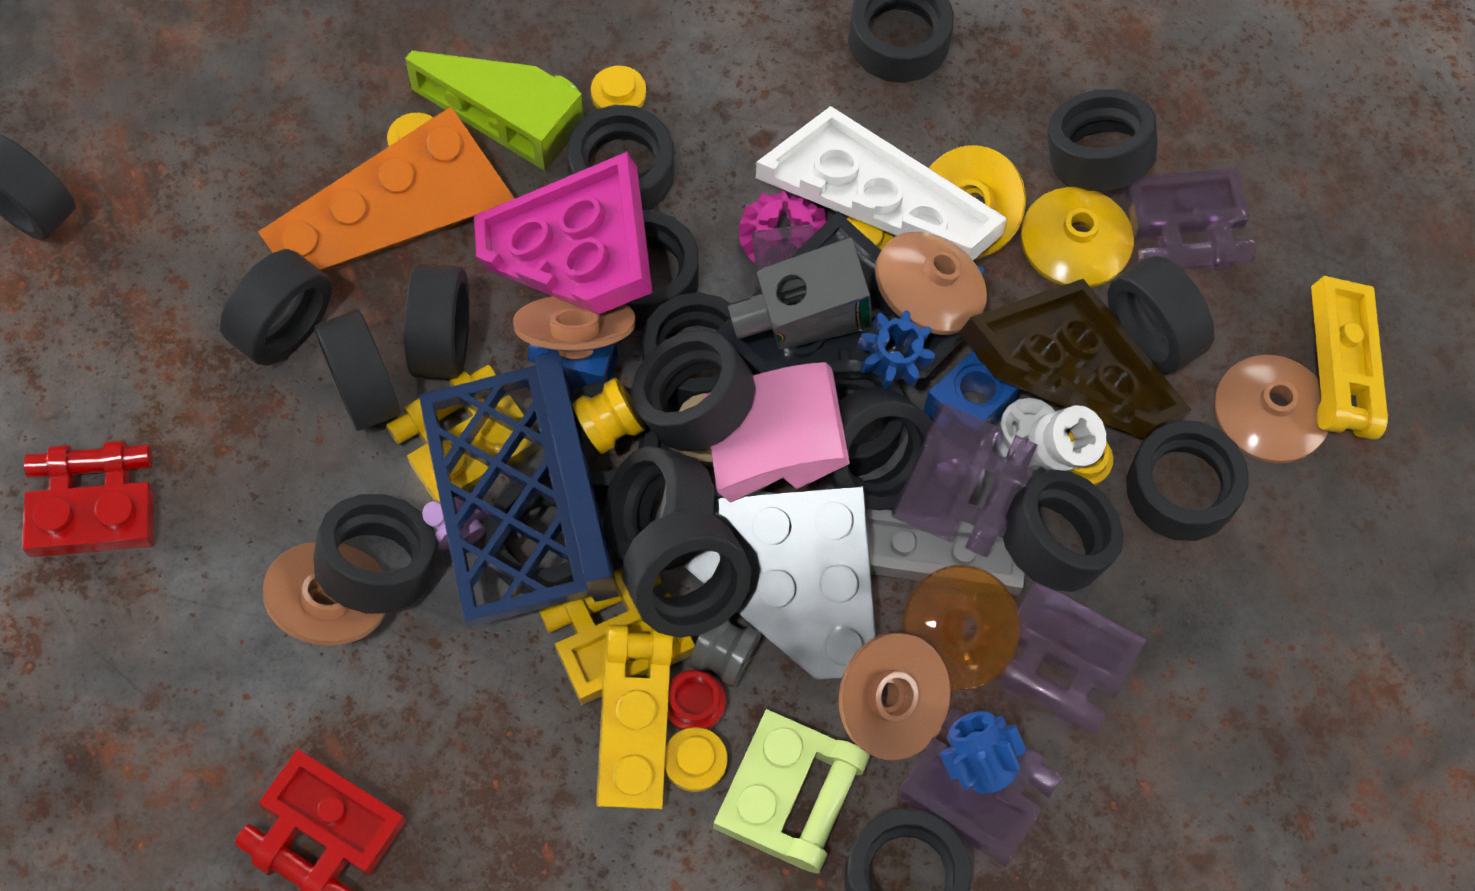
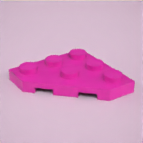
[474,152,652,314]

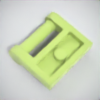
[713,709,870,874]

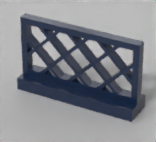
[419,350,619,627]

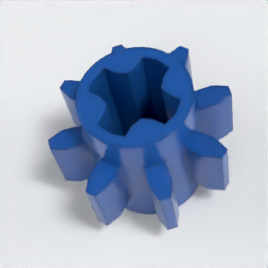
[857,310,935,389]
[940,711,1027,794]

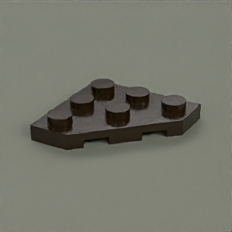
[959,279,1191,439]

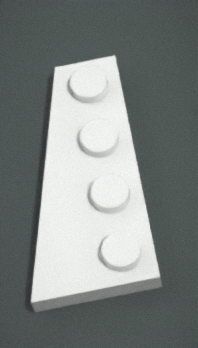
[756,106,1007,260]

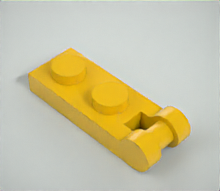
[1311,276,1388,440]
[596,625,673,809]

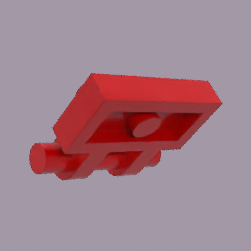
[22,440,154,558]
[234,749,407,891]

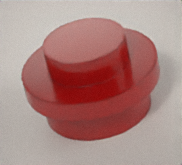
[667,670,726,731]

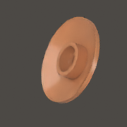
[875,232,987,335]
[513,296,635,359]
[1214,355,1329,464]
[263,541,386,646]
[839,633,951,760]

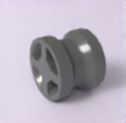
[689,619,761,688]

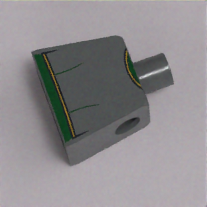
[727,237,872,349]

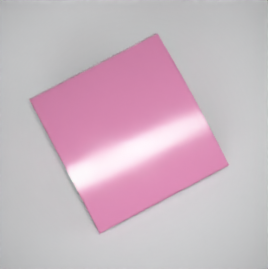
[704,362,850,503]

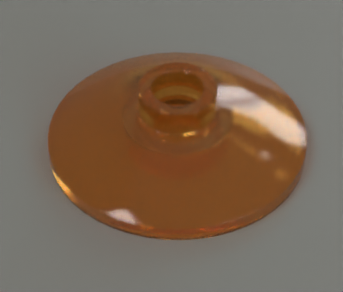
[902,565,1020,690]

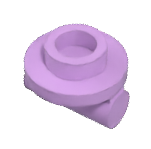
[422,498,488,550]

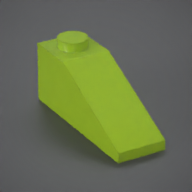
[405,51,584,171]

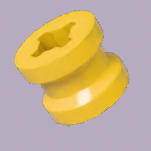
[572,377,646,454]

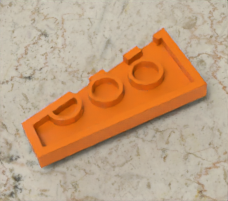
[258,106,515,272]

